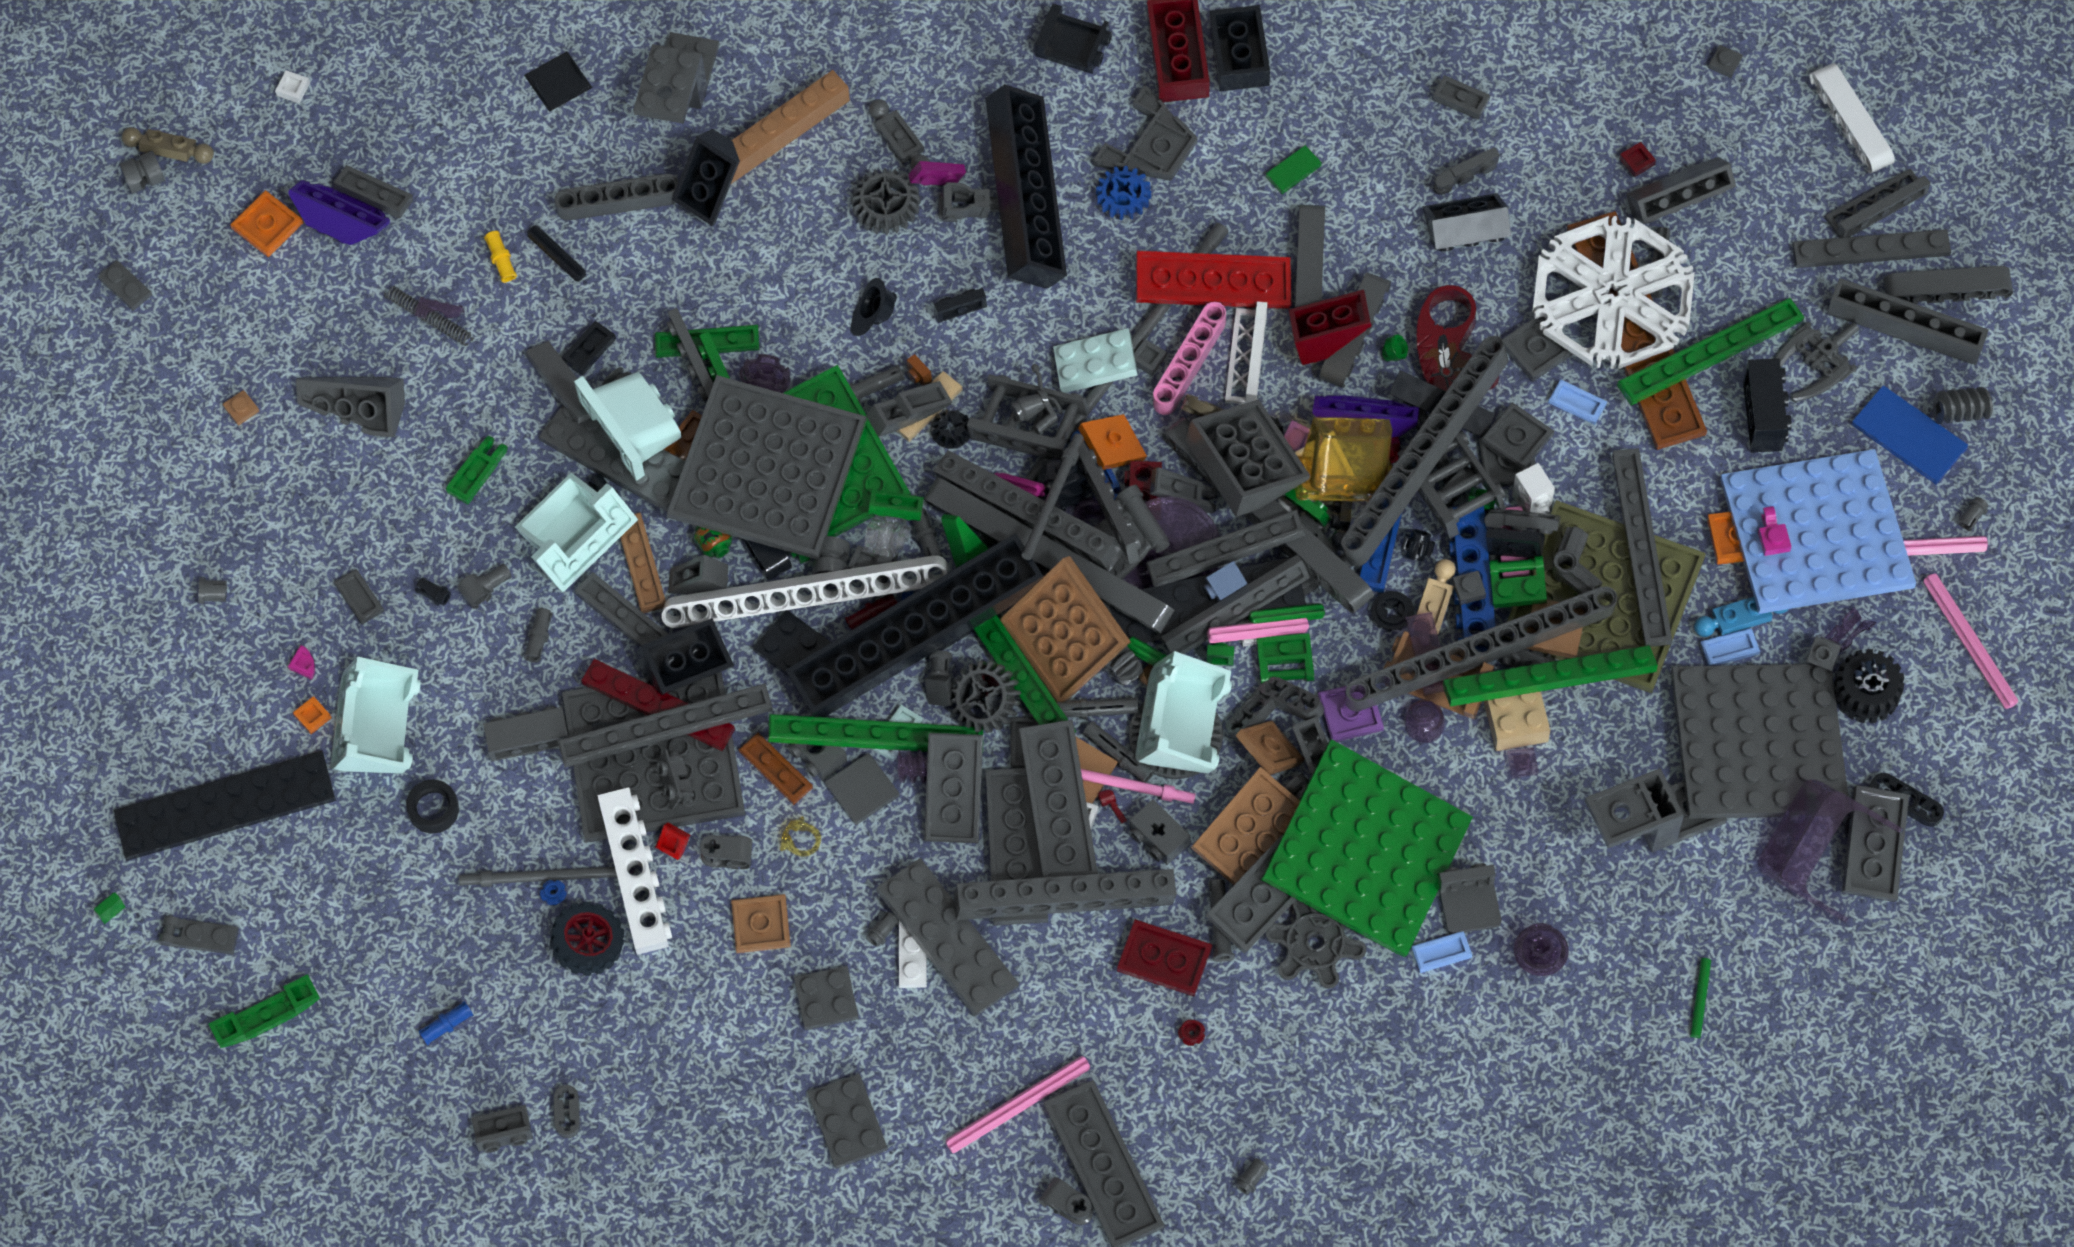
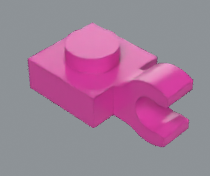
[1758,506,1792,556]

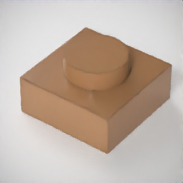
[222,390,260,426]

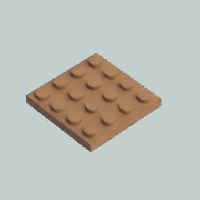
[1000,556,1131,702]
[1191,767,1300,885]

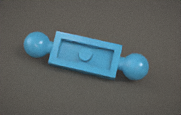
[1694,597,1789,637]

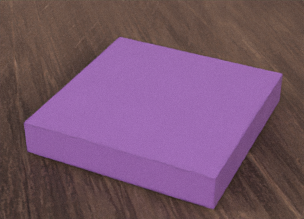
[1318,686,1384,742]

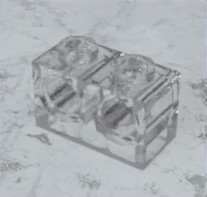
[863,514,911,557]

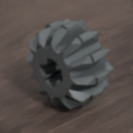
[1104,646,1143,685]

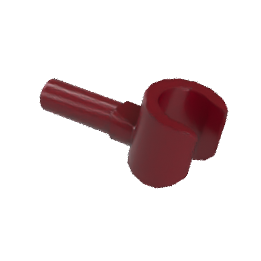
[1098,789,1127,824]

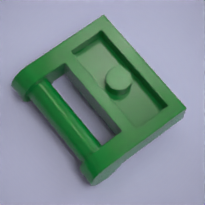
[1490,555,1547,608]
[1256,633,1314,684]

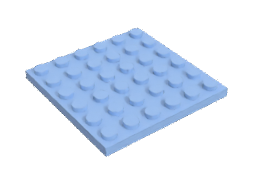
[1720,449,1916,614]

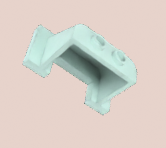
[574,372,682,481]
[515,473,638,592]

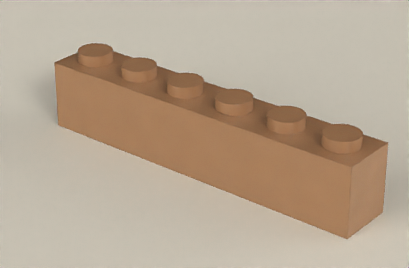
[731,70,850,184]

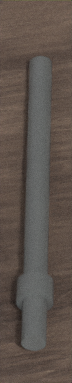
[1022,433,1084,560]
[459,867,617,887]

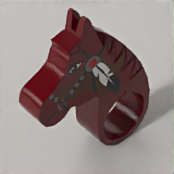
[1417,285,1499,391]

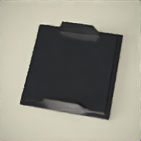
[524,51,593,112]

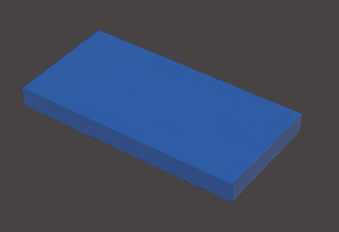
[1851,385,1968,485]

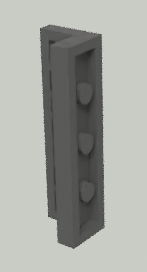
[1825,168,1930,238]

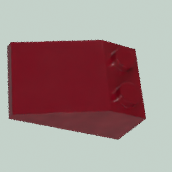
[1289,289,1372,365]

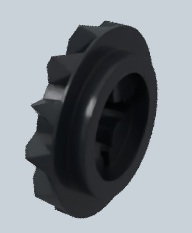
[931,409,970,449]
[1371,591,1414,632]

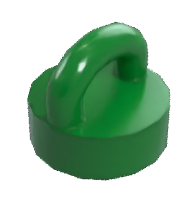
[1382,334,1408,362]

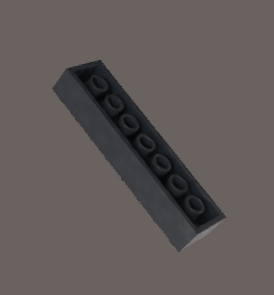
[985,84,1067,288]

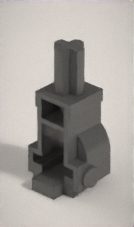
[938,182,1000,222]

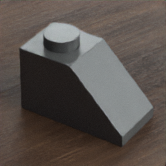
[668,555,728,594]

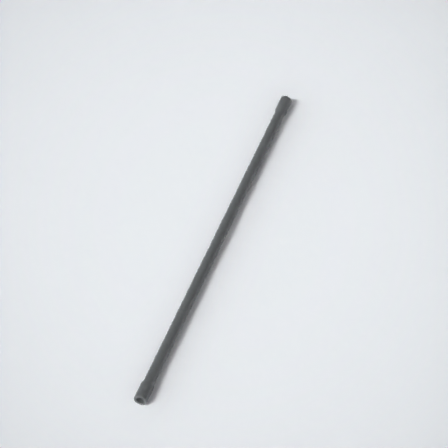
[979,223,1228,548]

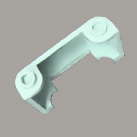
[1135,651,1232,773]
[331,656,421,774]

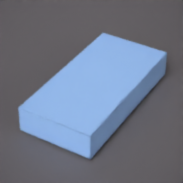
[1548,379,1607,425]
[1700,628,1760,666]
[1411,931,1472,973]

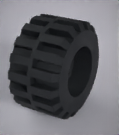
[1834,649,1905,723]

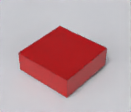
[655,822,691,860]

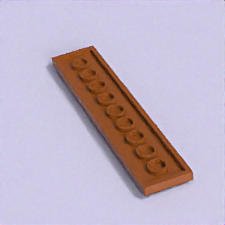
[1567,211,1707,450]

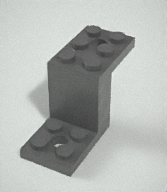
[633,32,720,124]
[1585,768,1727,852]

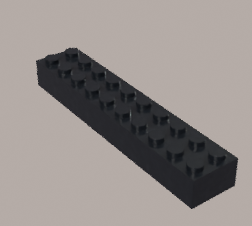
[786,533,1044,717]

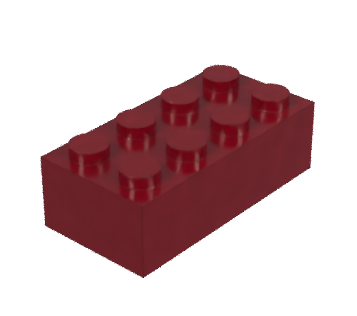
[1147,0,1210,103]

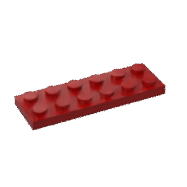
[1135,251,1291,309]

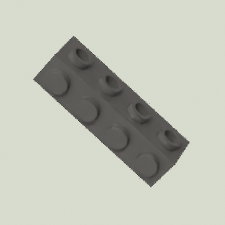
[1626,157,1736,224]

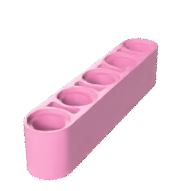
[1153,302,1226,415]

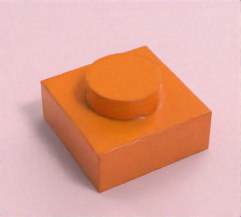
[293,696,331,735]

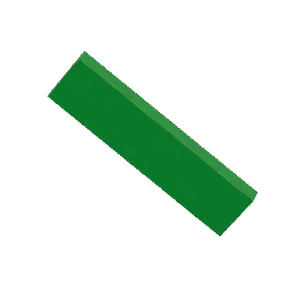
[655,325,760,358]

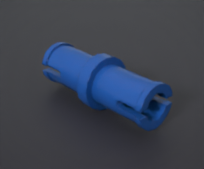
[418,1001,474,1045]

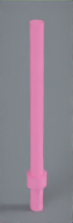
[1081,769,1196,804]

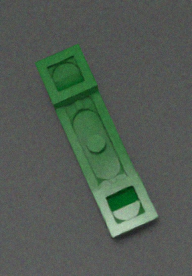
[208,974,320,1048]

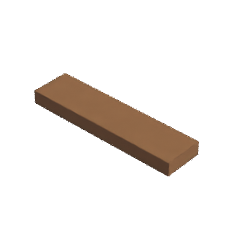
[620,512,666,613]

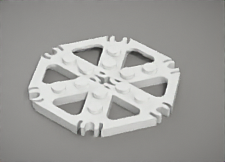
[1532,216,1695,369]

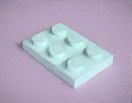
[1053,328,1138,393]

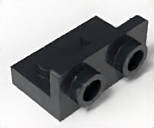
[1486,528,1545,558]

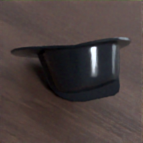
[850,278,897,336]

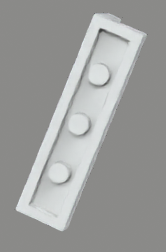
[1225,302,1267,404]

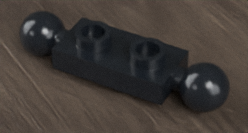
[1331,481,1356,551]

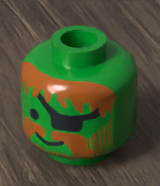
[693,526,733,558]

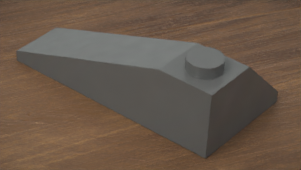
[296,377,405,437]

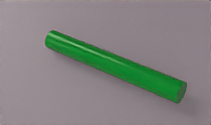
[1690,958,1712,1038]

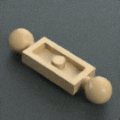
[1411,559,1456,645]

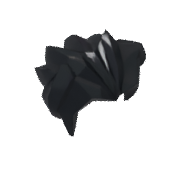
[1037,458,1090,511]

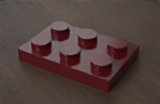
[1117,919,1213,997]

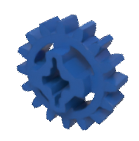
[1096,166,1151,220]

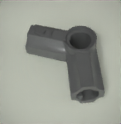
[1552,526,1603,595]

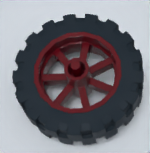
[550,902,624,976]

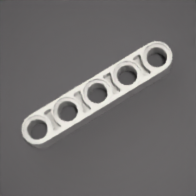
[1809,63,1894,173]

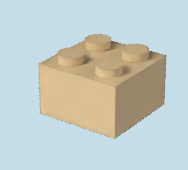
[1484,692,1550,751]

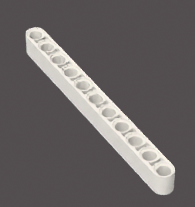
[662,556,948,628]

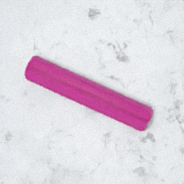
[995,472,1046,498]

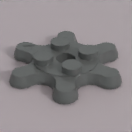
[1266,899,1366,989]

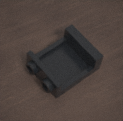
[1035,3,1112,74]

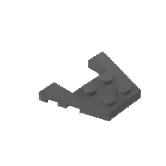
[1093,85,1198,181]

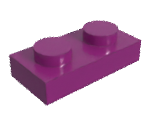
[908,161,966,186]

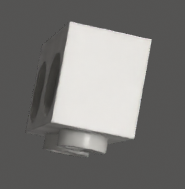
[1512,463,1555,514]

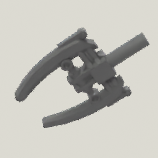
[1775,322,1859,402]

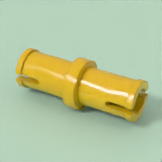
[484,231,517,283]

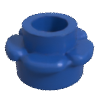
[540,880,567,905]

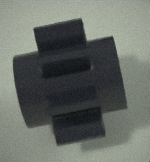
[1401,529,1435,561]
[1855,658,1890,694]

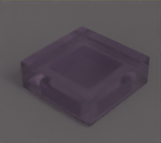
[1507,747,1539,779]

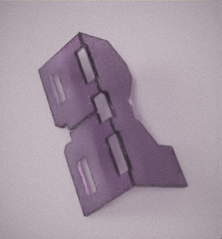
[415,297,465,319]
[1825,607,1877,652]

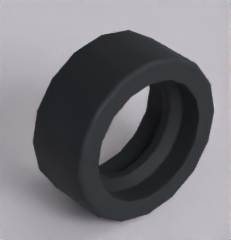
[406,779,459,834]

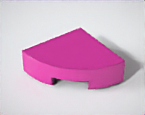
[288,645,315,680]

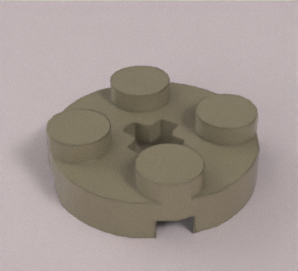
[1181,393,1224,417]

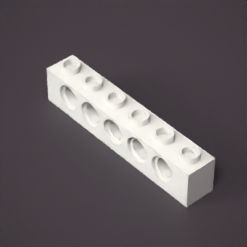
[597,787,672,955]

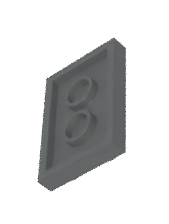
[808,1073,888,1169]

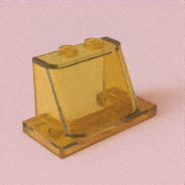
[1295,417,1393,501]

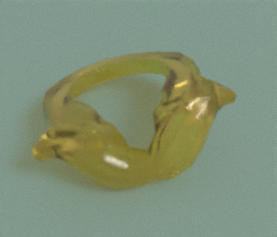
[780,816,821,857]

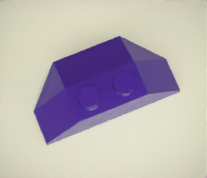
[288,180,390,245]
[1312,395,1419,445]

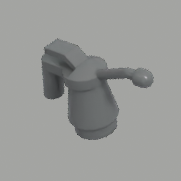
[1011,364,1062,434]

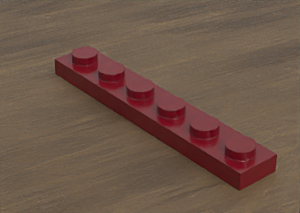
[581,658,735,751]

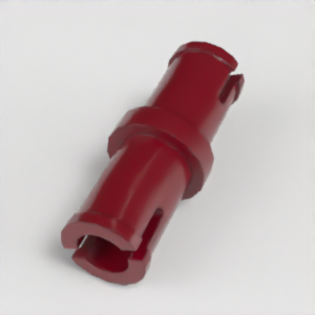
[844,594,897,631]

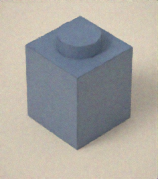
[1204,561,1248,602]

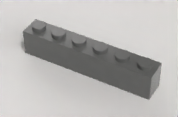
[1827,278,1989,365]

